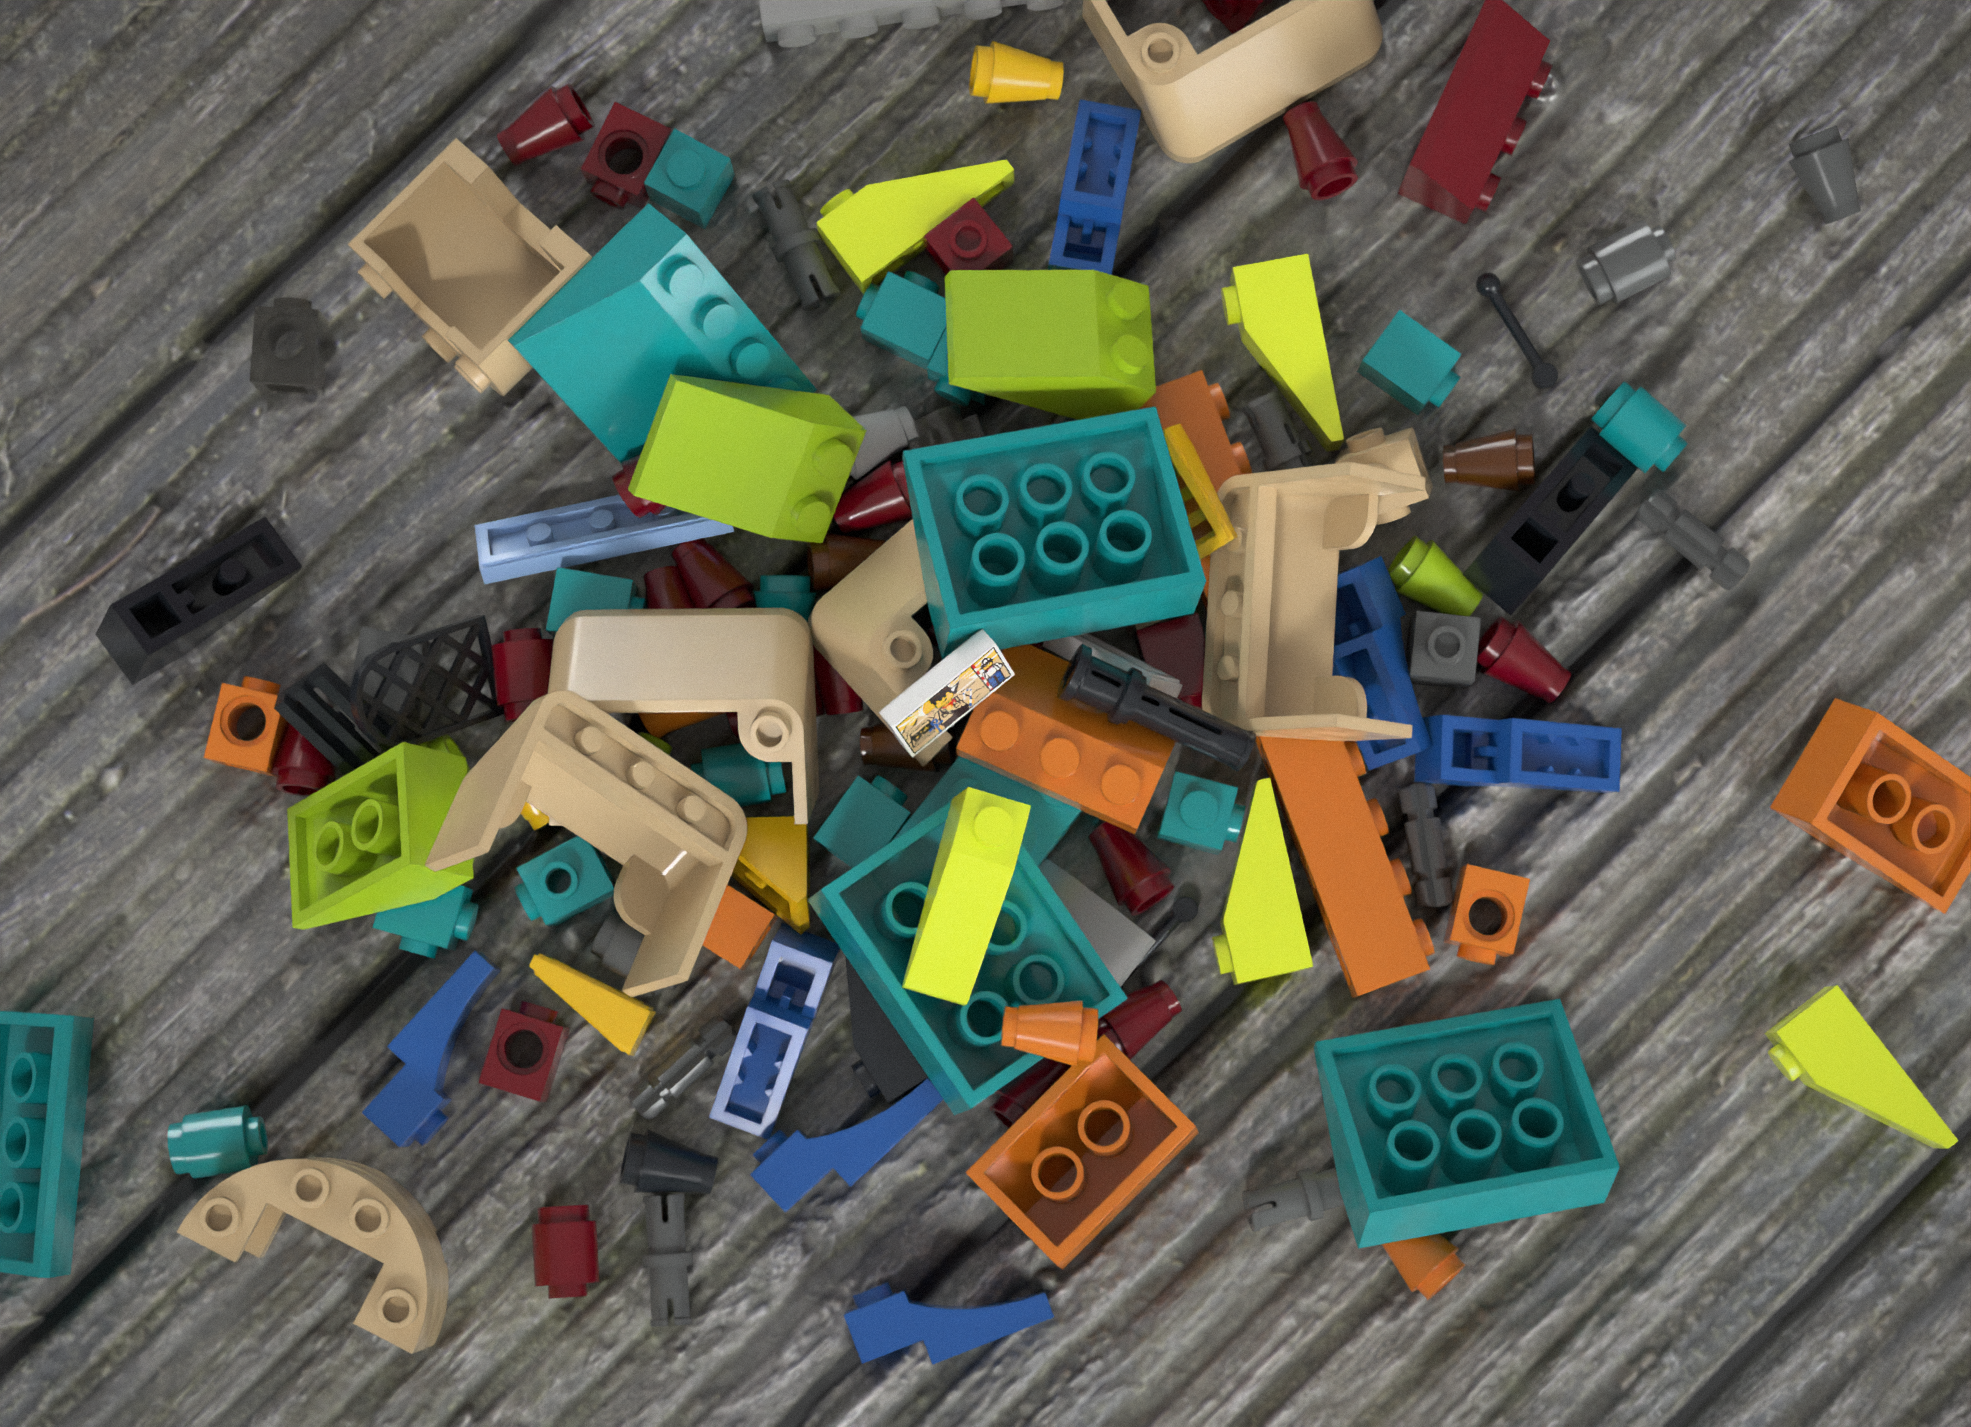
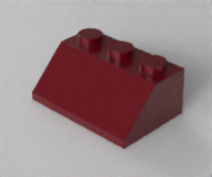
[1397,0,1553,224]

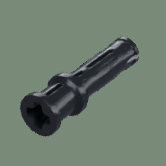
[1057,644,1256,772]

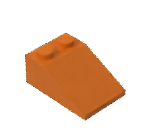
[1770,698,1971,914]

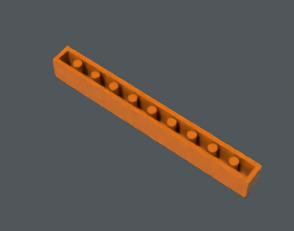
[1139,370,1435,998]

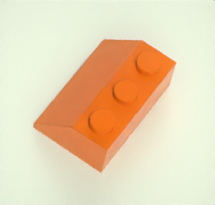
[956,644,1176,834]
[965,1034,1199,1270]

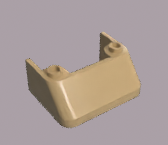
[1082,0,1383,163]
[1202,462,1426,741]
[808,519,953,767]
[548,608,820,826]
[425,690,747,997]

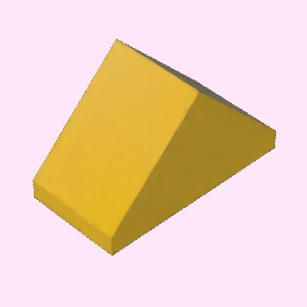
[731,816,810,935]

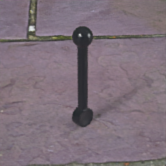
[1476,272,1558,389]
[1121,897,1198,990]

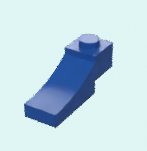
[1048,99,1141,275]
[1332,556,1433,770]
[1414,715,1622,793]
[709,923,841,1140]
[362,951,501,1147]
[750,1078,943,1212]
[843,1282,1054,1365]

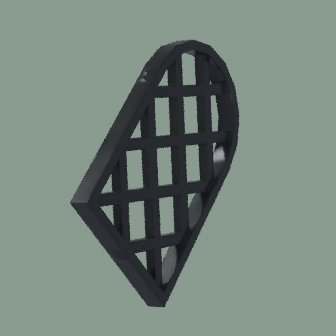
[350,615,505,748]

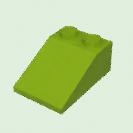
[945,270,1156,420]
[628,374,867,543]
[287,742,474,930]

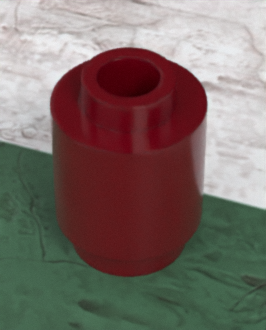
[492,628,554,722]
[532,1205,600,1299]

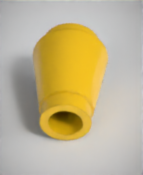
[969,41,1064,104]

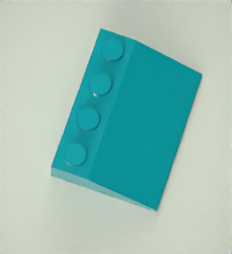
[508,203,817,465]
[902,406,1206,660]
[808,782,1128,1116]
[1314,999,1620,1249]

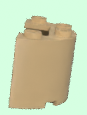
[348,138,593,397]
[177,1157,449,1354]

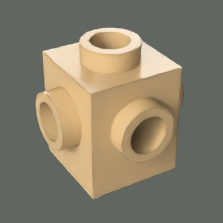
[1335,427,1433,525]

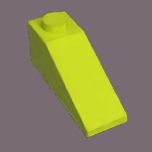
[816,159,1014,295]
[1221,254,1344,452]
[1212,778,1313,985]
[902,787,1031,1006]
[1764,985,1958,1149]

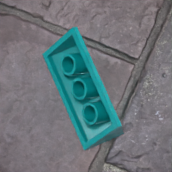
[0,1011,94,1278]

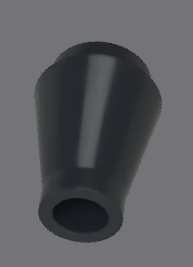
[619,1129,718,1195]

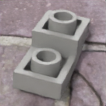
[1039,857,1156,987]

